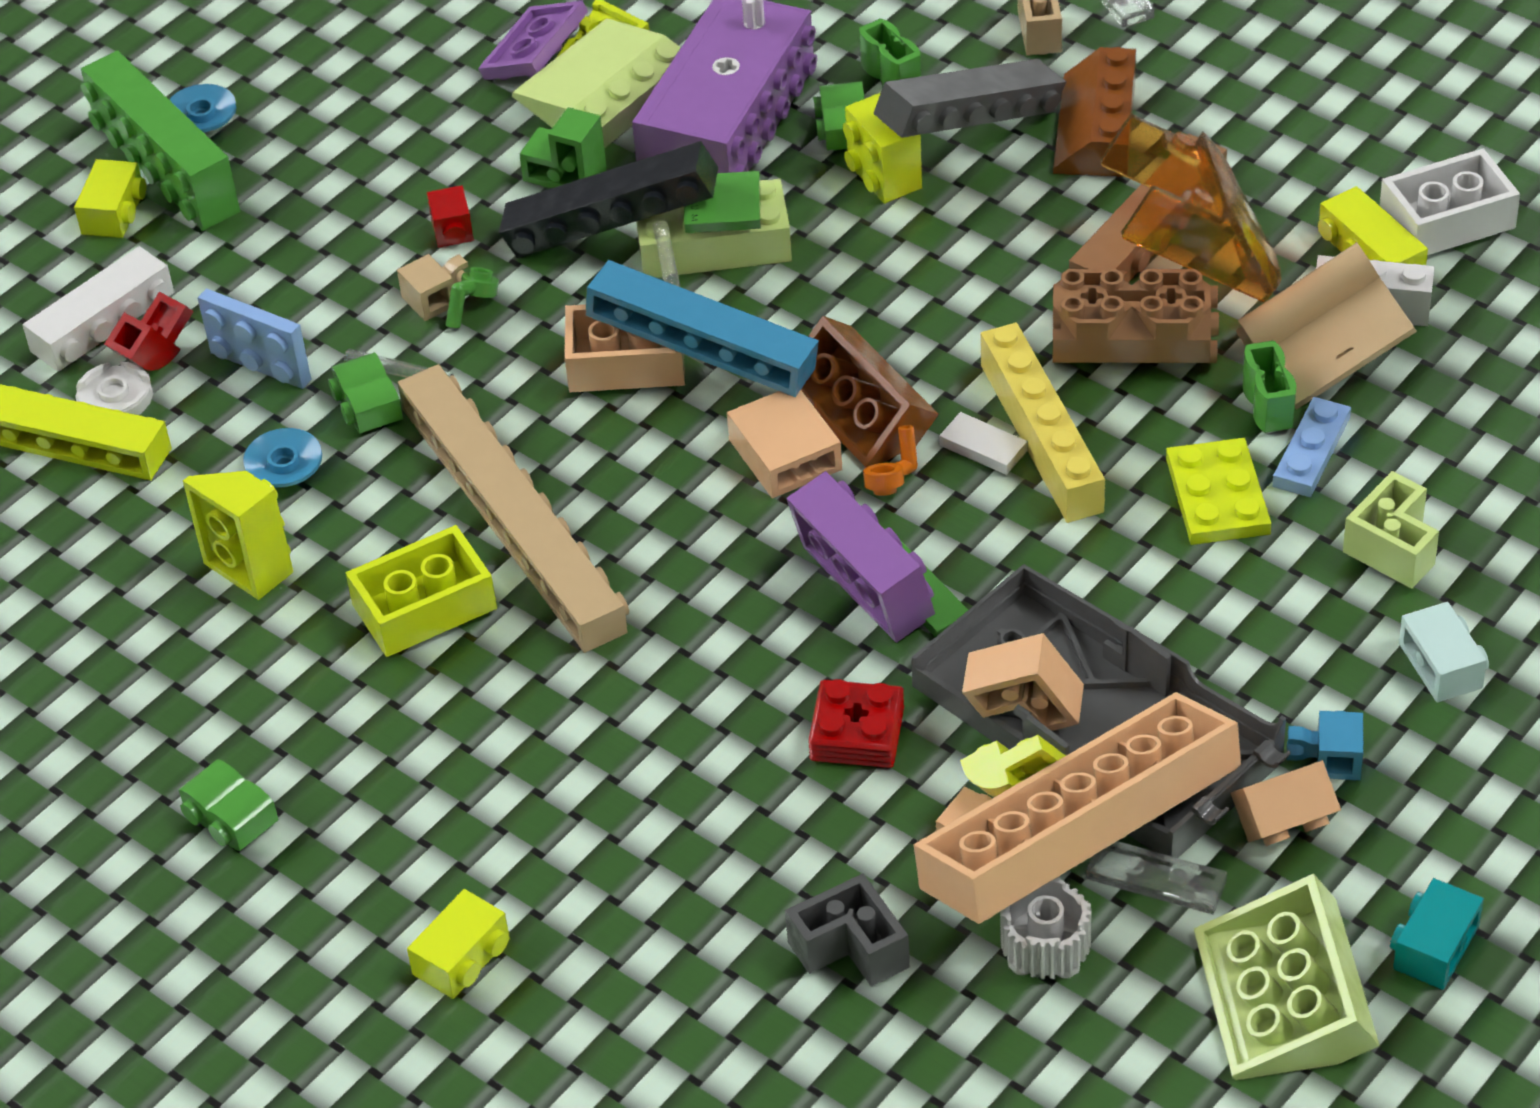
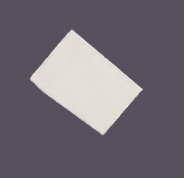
[939,412,1028,475]

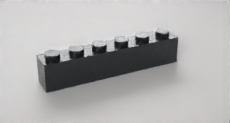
[499,141,718,258]

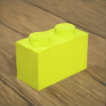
[74,159,146,238]
[407,889,510,999]

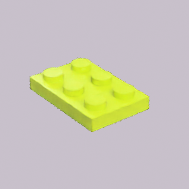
[1166,438,1272,545]

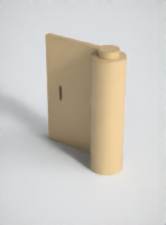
[1236,242,1417,410]

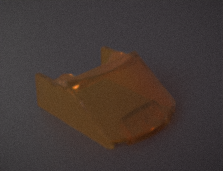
[1100,114,1281,303]

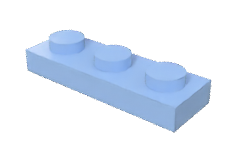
[1272,397,1351,498]

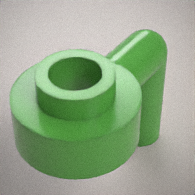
[446,267,499,328]

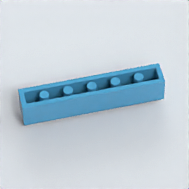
[585,260,819,397]

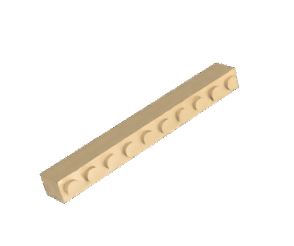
[397,364,629,653]

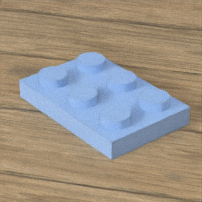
[198,288,312,389]

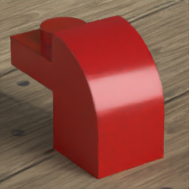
[104,291,194,370]

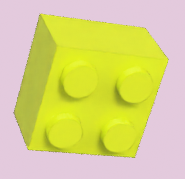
[843,93,922,204]

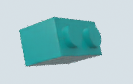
[1390,878,1484,990]

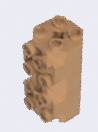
[1053,269,1219,363]

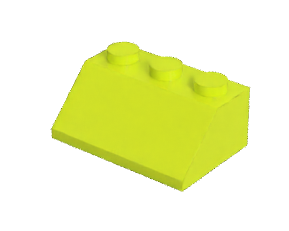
[183,471,294,600]

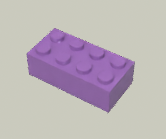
[786,471,935,643]

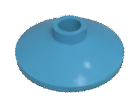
[169,84,236,133]
[243,428,322,488]

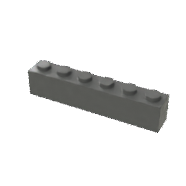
[873,59,1066,138]

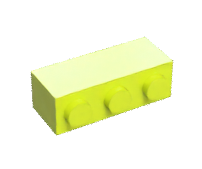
[1318,186,1428,265]

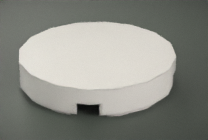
[75,362,153,415]

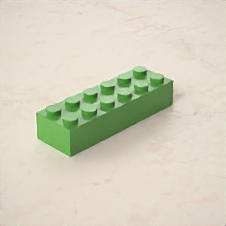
[81,50,240,231]

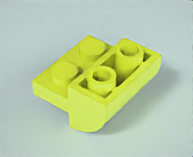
[960,734,1066,798]

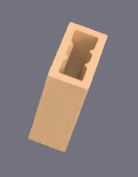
[727,390,842,499]

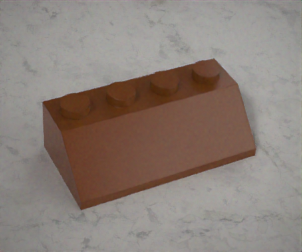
[1053,47,1136,177]
[801,316,939,467]

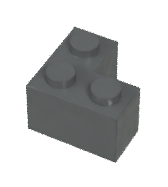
[785,873,910,986]

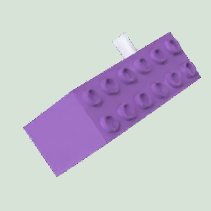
[632,0,817,173]

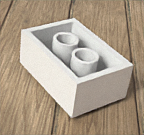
[1380,148,1520,255]

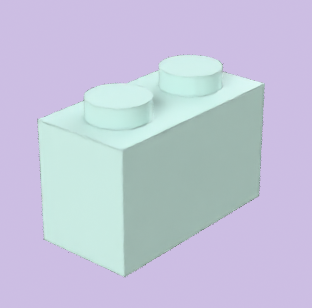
[1399,601,1489,703]

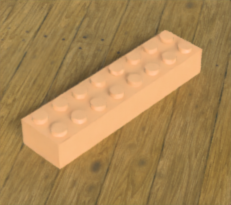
[913,692,1241,924]

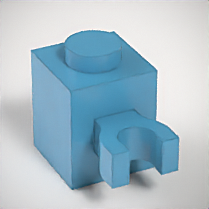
[1286,711,1363,780]

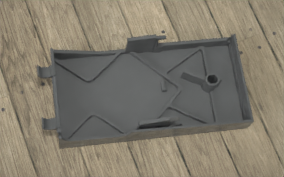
[911,564,1291,864]

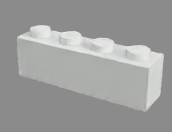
[22,246,174,372]

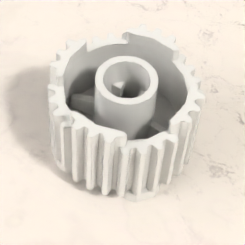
[1000,876,1091,979]

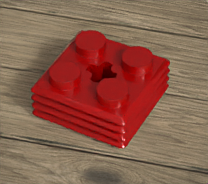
[808,679,904,768]

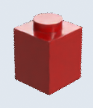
[426,185,474,248]

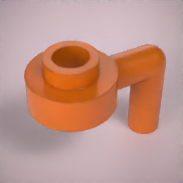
[863,425,918,496]

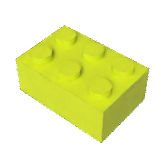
[345,525,497,657]

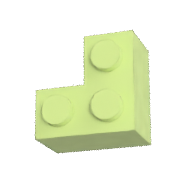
[1343,471,1439,589]

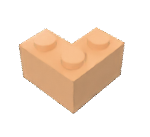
[962,633,1084,731]

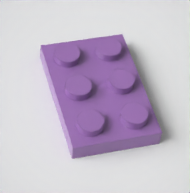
[478,0,588,80]

